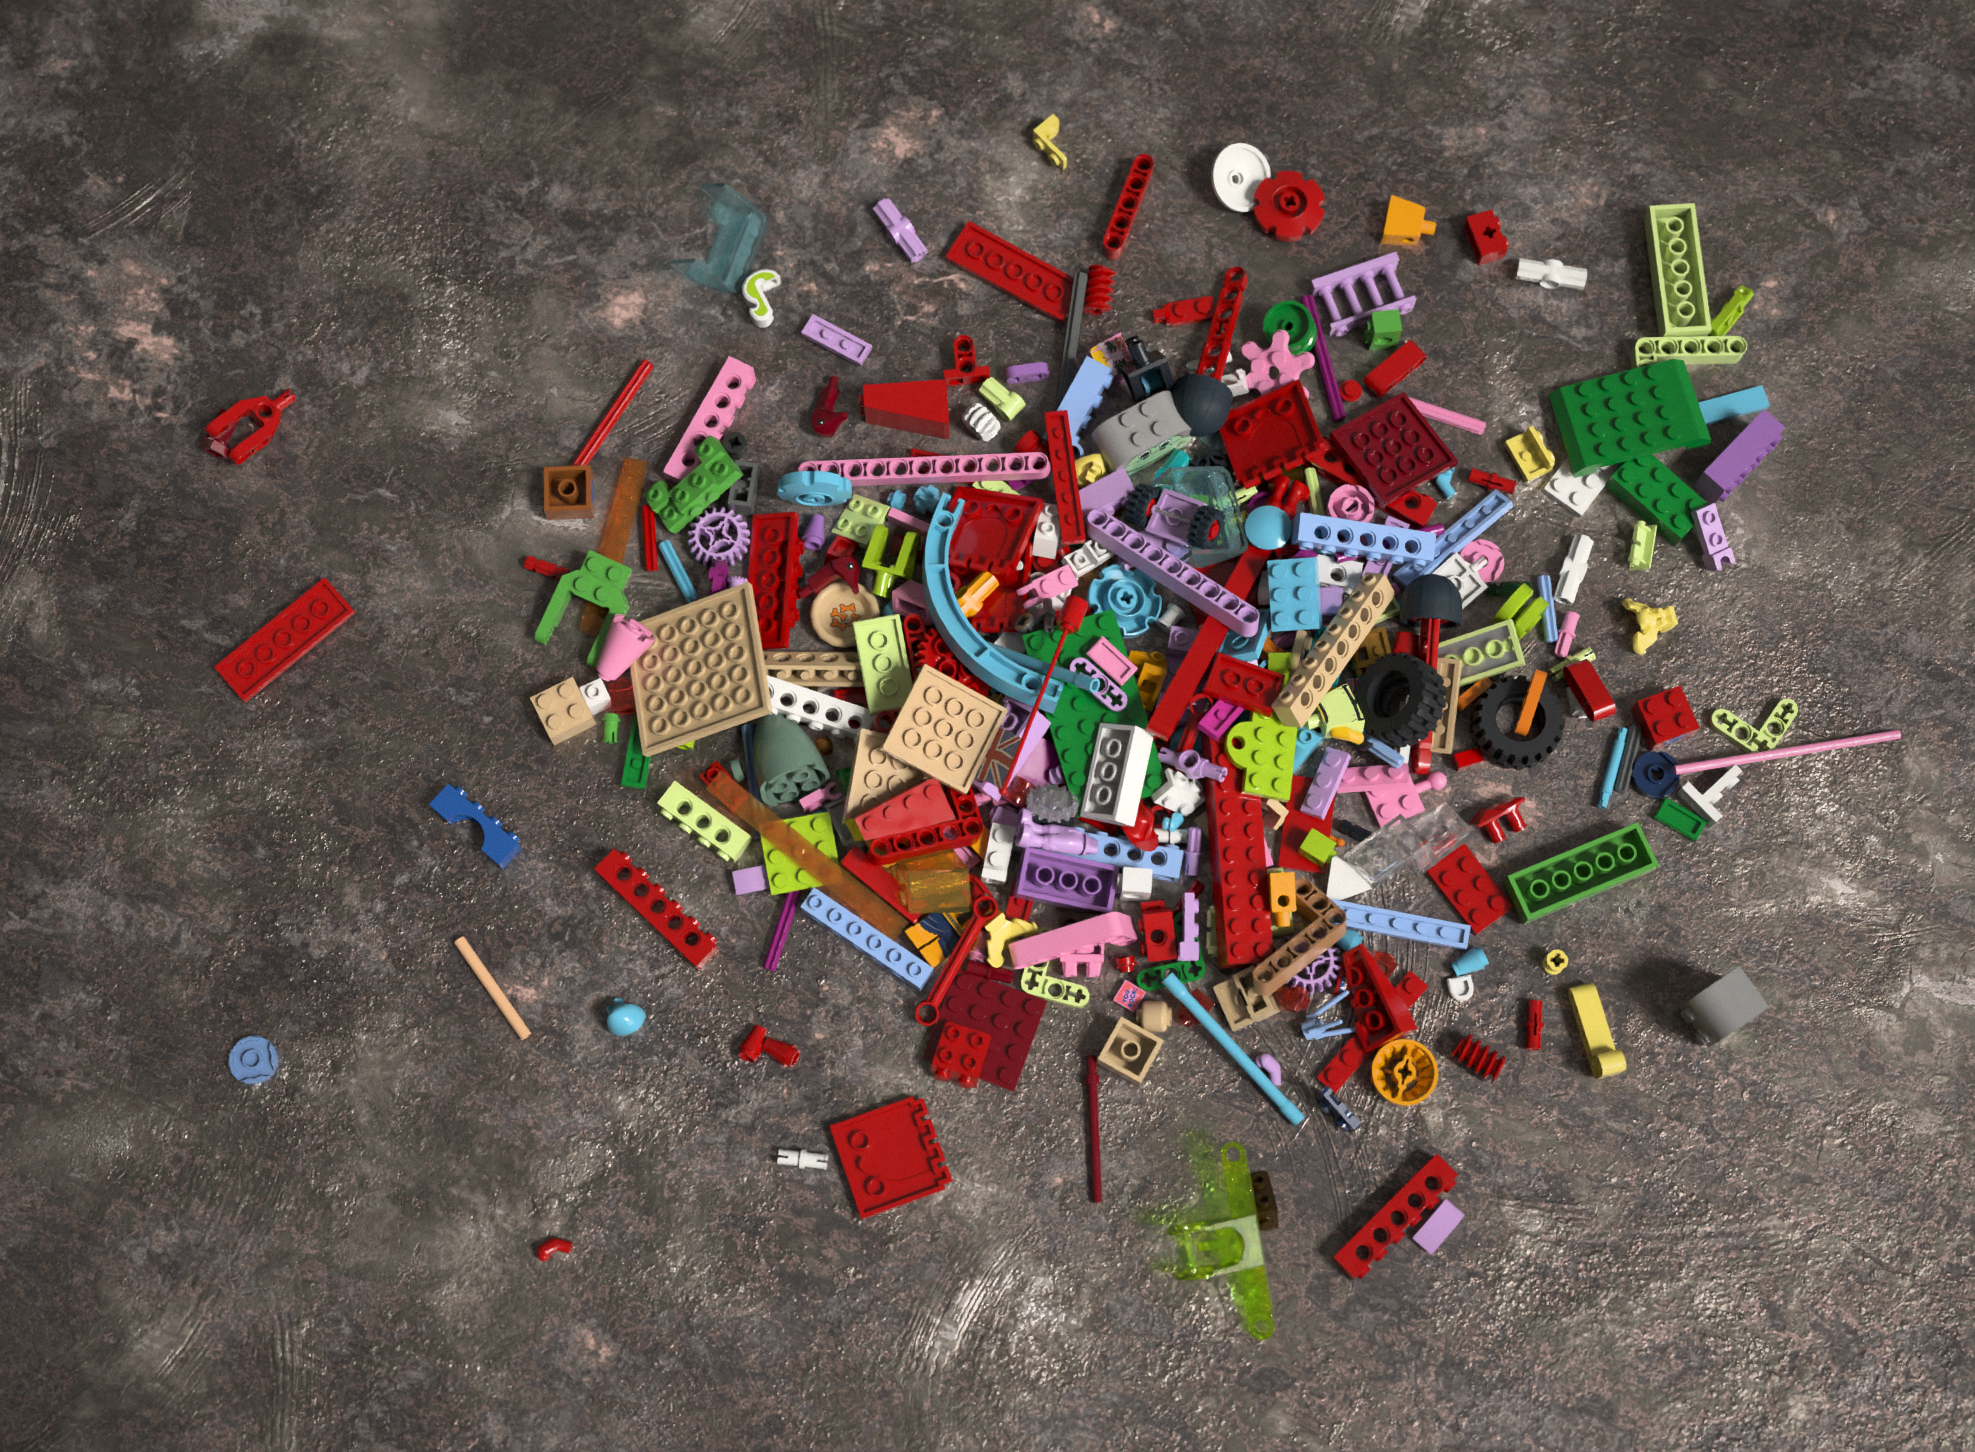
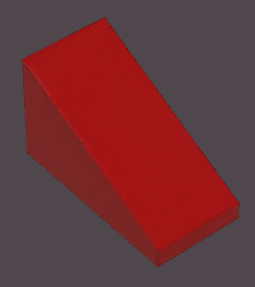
[1451,748,1484,772]

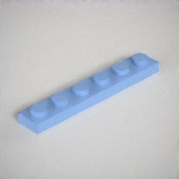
[1393,489,1513,588]
[1331,899,1470,951]

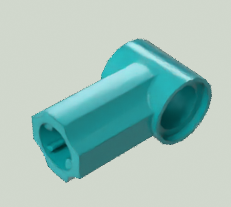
[1153,449,1192,493]

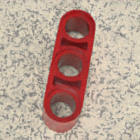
[1363,340,1427,398]
[1563,659,1616,722]

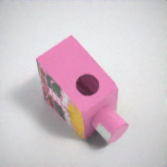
[1079,333,1132,384]

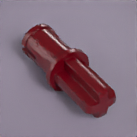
[965,959,1014,984]

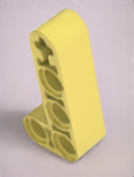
[1568,982,1626,1079]

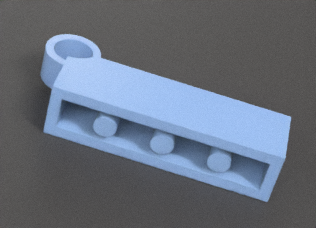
[1043,356,1114,459]

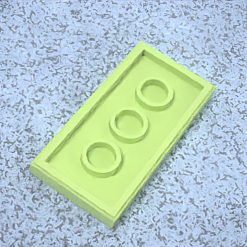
[853,614,913,715]

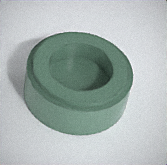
[729,757,746,782]

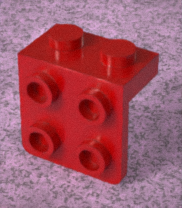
[930,1022,991,1089]

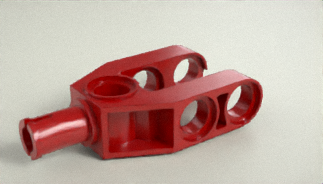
[205,389,296,465]

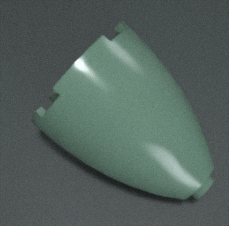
[753,713,830,807]

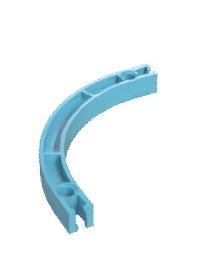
[922,493,1064,714]

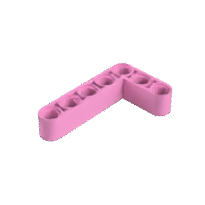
[1008,912,1139,969]

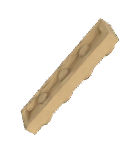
[1430,658,1463,754]

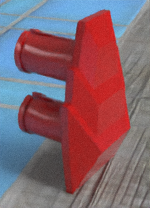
[1469,797,1527,844]

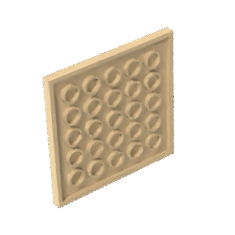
[630,582,773,757]

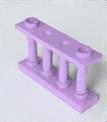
[1309,252,1416,337]

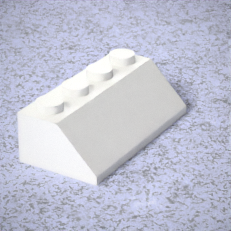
[1080,723,1154,827]

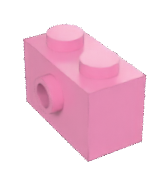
[892,580,934,626]

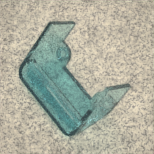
[669,183,767,293]
[1151,466,1248,568]

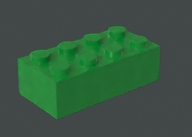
[1605,455,1708,547]

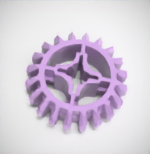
[687,507,750,567]
[1279,931,1341,995]

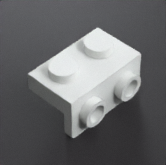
[1152,768,1206,817]

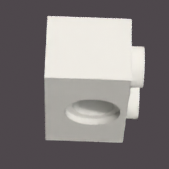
[1032,503,1060,559]
[1317,554,1363,597]
[1116,867,1153,902]

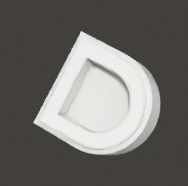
[1446,975,1474,1002]

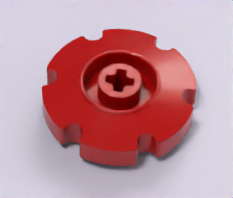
[1253,171,1325,242]

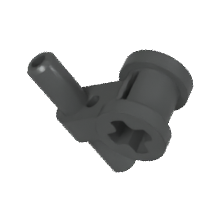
[1014,598,1055,634]

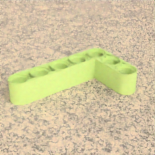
[1630,336,1747,369]

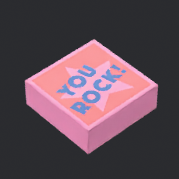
[1113,979,1146,1014]

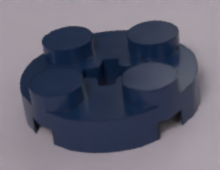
[1631,751,1680,800]

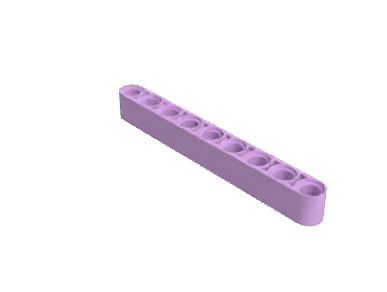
[1087,509,1259,637]

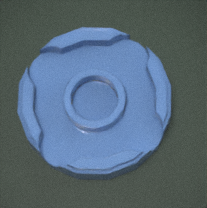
[228,1036,278,1085]

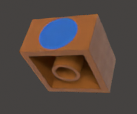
[544,465,594,520]

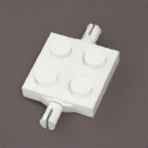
[1432,552,1488,610]

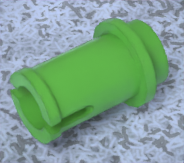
[602,713,621,744]

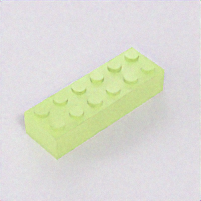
[1644,203,1712,337]

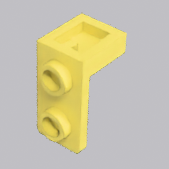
[1033,114,1067,170]

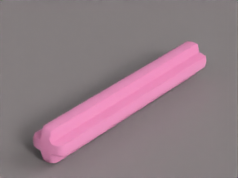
[1409,397,1486,435]

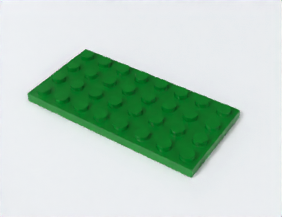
[1022,609,1166,818]

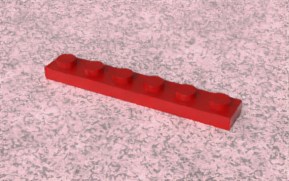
[1044,410,1086,545]
[1316,970,1429,1095]

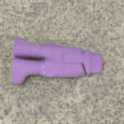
[1015,808,1098,856]

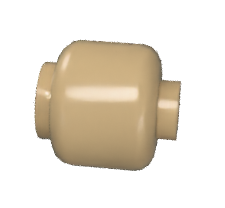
[1136,1001,1172,1033]

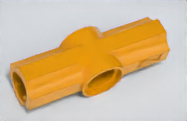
[955,571,999,618]

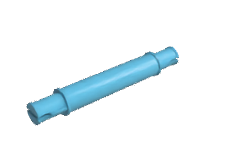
[1597,727,1628,809]

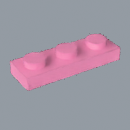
[1337,763,1409,793]

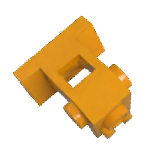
[1128,650,1168,712]

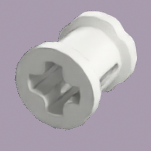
[1155,603,1186,634]

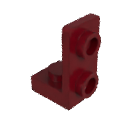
[198,408,239,459]

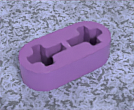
[1005,362,1049,384]

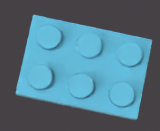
[1213,608,1271,662]

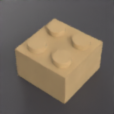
[530,677,597,745]
[1097,1017,1164,1087]

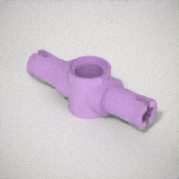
[1158,747,1227,782]

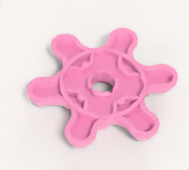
[1241,329,1315,399]

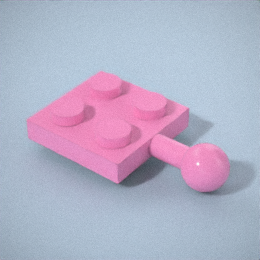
[1364,771,1447,829]

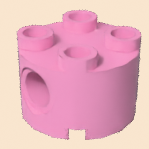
[1325,484,1374,538]

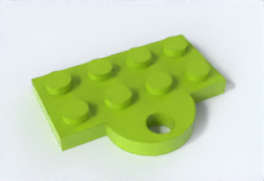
[1224,709,1297,802]

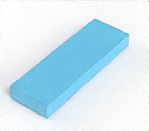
[1699,385,1770,425]

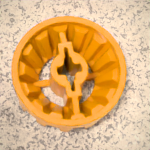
[1370,1039,1438,1107]

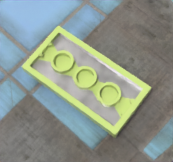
[1438,619,1526,687]

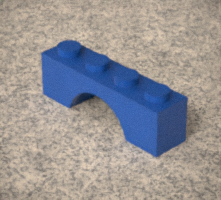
[429,783,522,870]

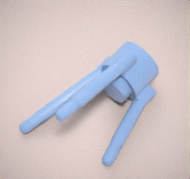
[1301,990,1356,1040]

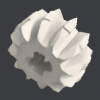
[962,403,1000,441]

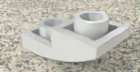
[1061,539,1115,579]

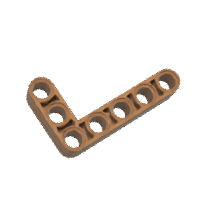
[1253,878,1347,996]

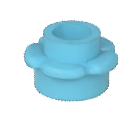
[887,489,906,511]

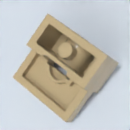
[1213,965,1280,1032]

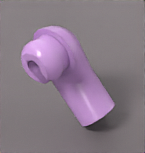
[1255,1053,1281,1087]

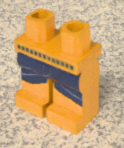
[905,900,970,971]

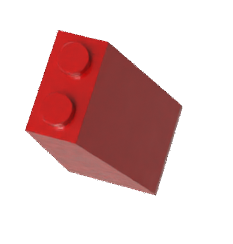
[859,379,950,439]

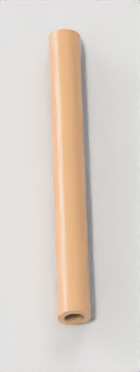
[454,936,531,1040]

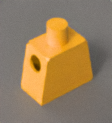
[1381,195,1436,245]
[1267,872,1296,927]

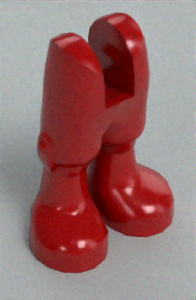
[1264,475,1310,521]

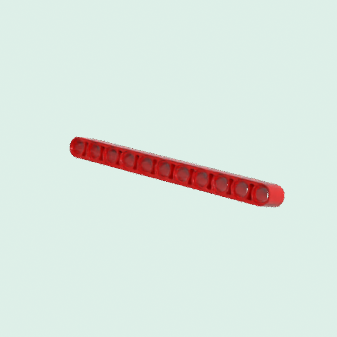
[1146,543,1273,741]

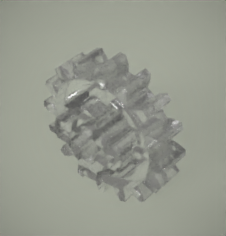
[1026,783,1079,823]

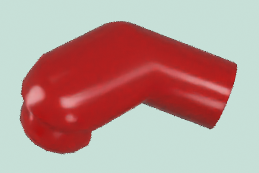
[536,1237,573,1261]

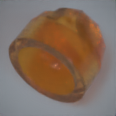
[814,736,833,755]

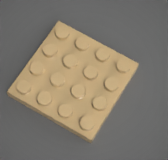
[880,664,1008,795]
[842,728,944,842]

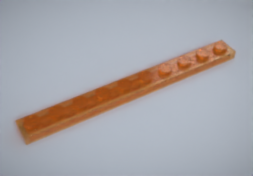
[706,771,909,941]

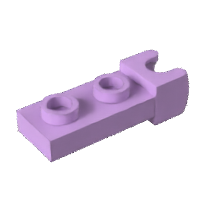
[1691,503,1735,571]
[1177,893,1199,961]

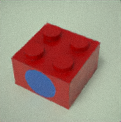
[1631,685,1700,751]

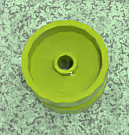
[1491,583,1550,641]

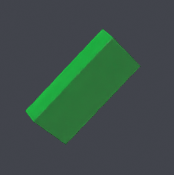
[1652,797,1707,843]

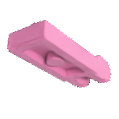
[1016,564,1078,609]

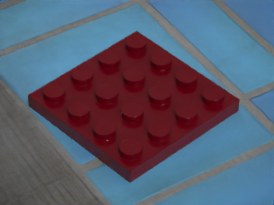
[1329,392,1459,507]
[923,968,1048,1093]

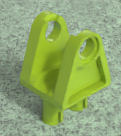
[862,523,919,599]

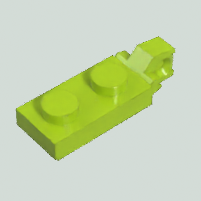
[1709,285,1754,336]

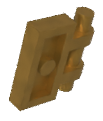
[1350,627,1391,678]

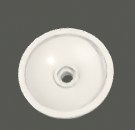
[1211,143,1271,212]

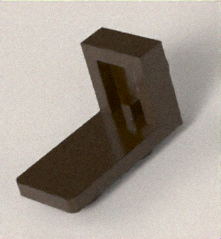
[1244,1171,1279,1232]

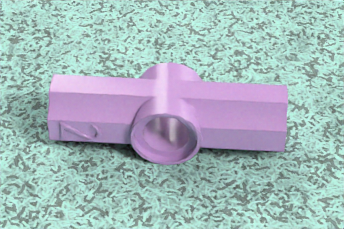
[873,198,927,263]

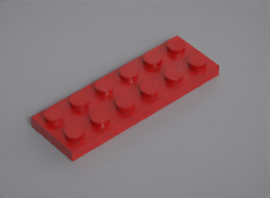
[945,220,1074,324]
[214,577,355,703]

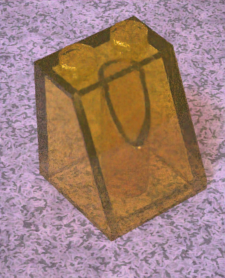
[895,848,972,914]

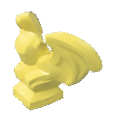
[1621,598,1678,655]
[983,909,1038,968]

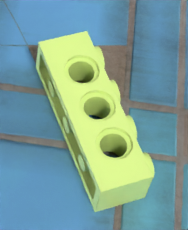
[657,781,752,863]

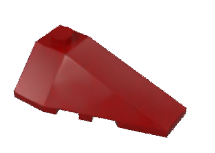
[1342,943,1418,1053]

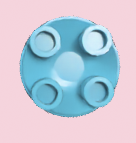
[1245,506,1292,550]

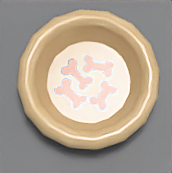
[810,581,880,648]

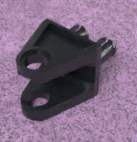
[1119,336,1175,404]

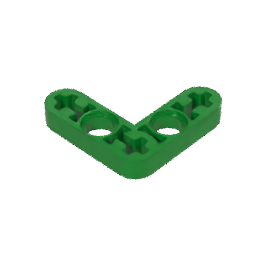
[1136,912,1205,991]

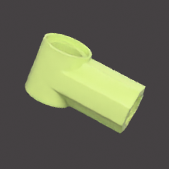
[979,377,1026,422]

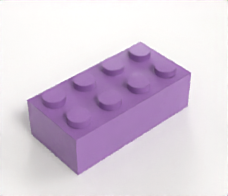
[1693,409,1785,504]
[1012,847,1119,914]

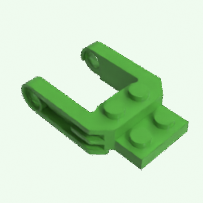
[534,550,633,669]

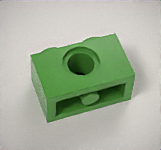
[1363,309,1402,351]

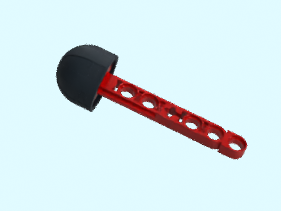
[1172,266,1248,437]
[1400,574,1462,775]

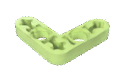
[1709,699,1798,753]
[1021,927,1089,1008]

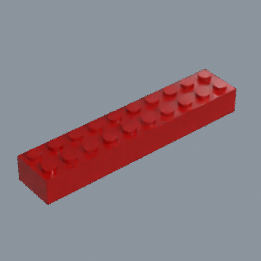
[1201,726,1273,968]

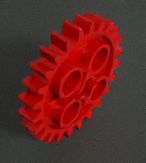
[915,627,985,692]

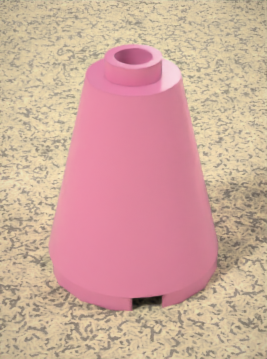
[596,614,656,681]

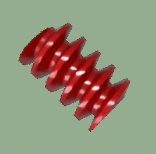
[1083,265,1116,316]
[1450,1033,1506,1084]

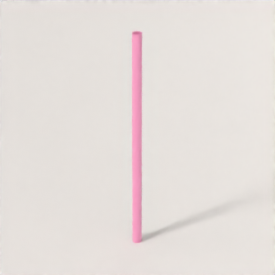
[1673,730,1901,775]

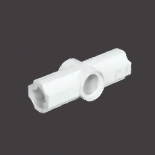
[1515,258,1587,290]
[1553,534,1594,606]

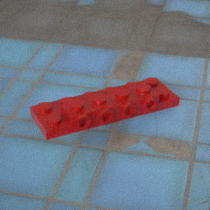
[748,512,805,650]

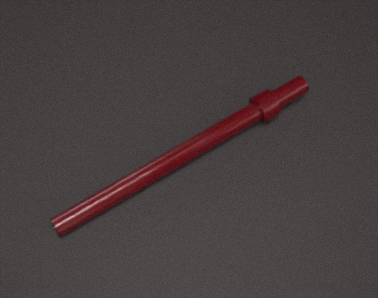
[1085,1055,1102,1203]

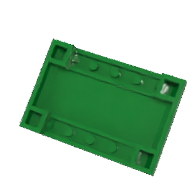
[1548,359,1711,478]

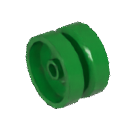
[1263,301,1317,355]

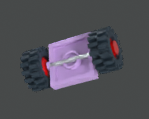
[1125,483,1225,551]

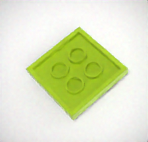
[758,812,842,896]

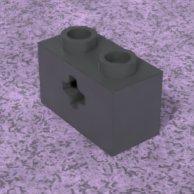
[728,460,760,516]

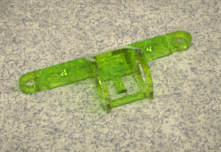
[1167,1141,1275,1340]

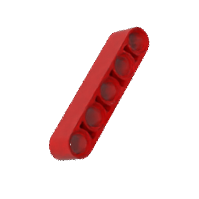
[1102,154,1154,260]

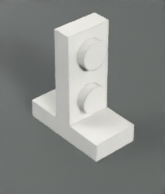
[1677,764,1742,828]
[981,822,1015,886]

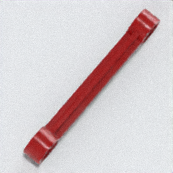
[1149,692,1214,829]
[914,894,998,1026]

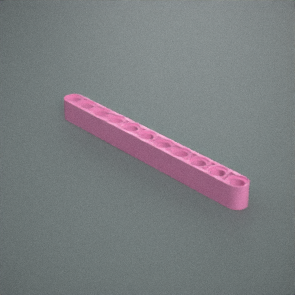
[798,452,1051,486]

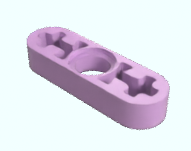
[1069,658,1127,712]

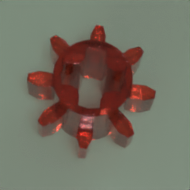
[1280,985,1311,1014]

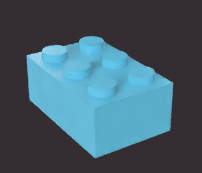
[1267,557,1322,632]

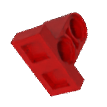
[944,335,990,387]

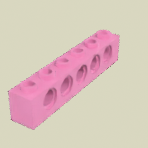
[663,356,756,485]

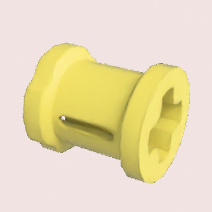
[1542,949,1568,975]

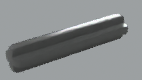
[1614,725,1643,793]

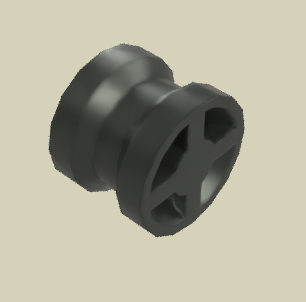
[723,432,748,460]

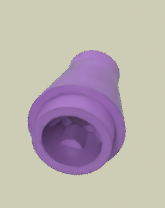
[802,514,825,551]

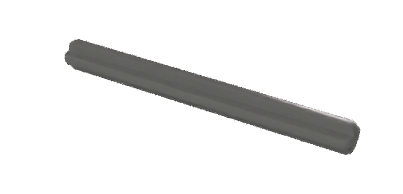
[1056,272,1088,404]

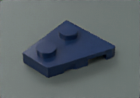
[1316,1085,1361,1133]

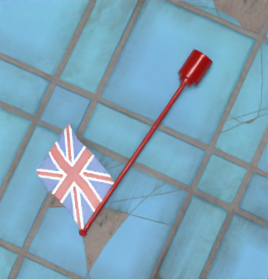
[974,595,1089,796]

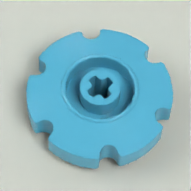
[777,471,852,507]
[1086,564,1162,639]

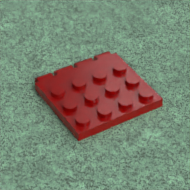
[1219,379,1326,490]
[941,486,1044,575]
[948,542,1033,633]
[830,1096,953,1220]

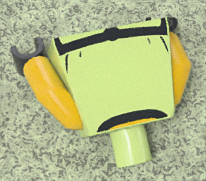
[1305,684,1373,751]

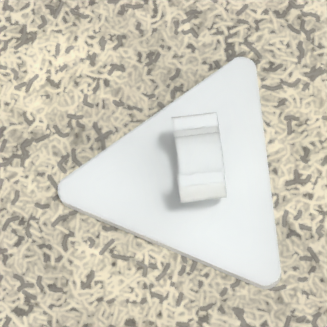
[1326,856,1375,901]

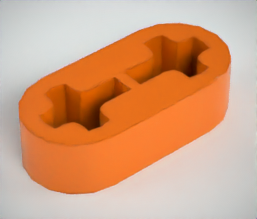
[1457,677,1493,712]

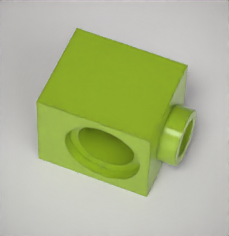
[1298,828,1337,868]

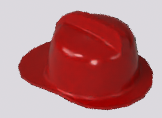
[1120,801,1159,852]

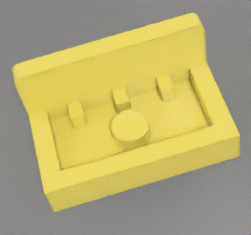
[1504,425,1555,483]

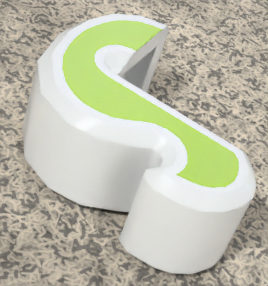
[742,269,781,328]

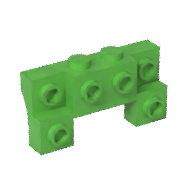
[643,435,743,534]

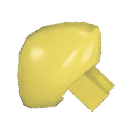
[1075,453,1108,488]

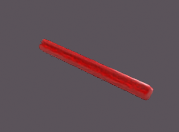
[570,359,653,466]

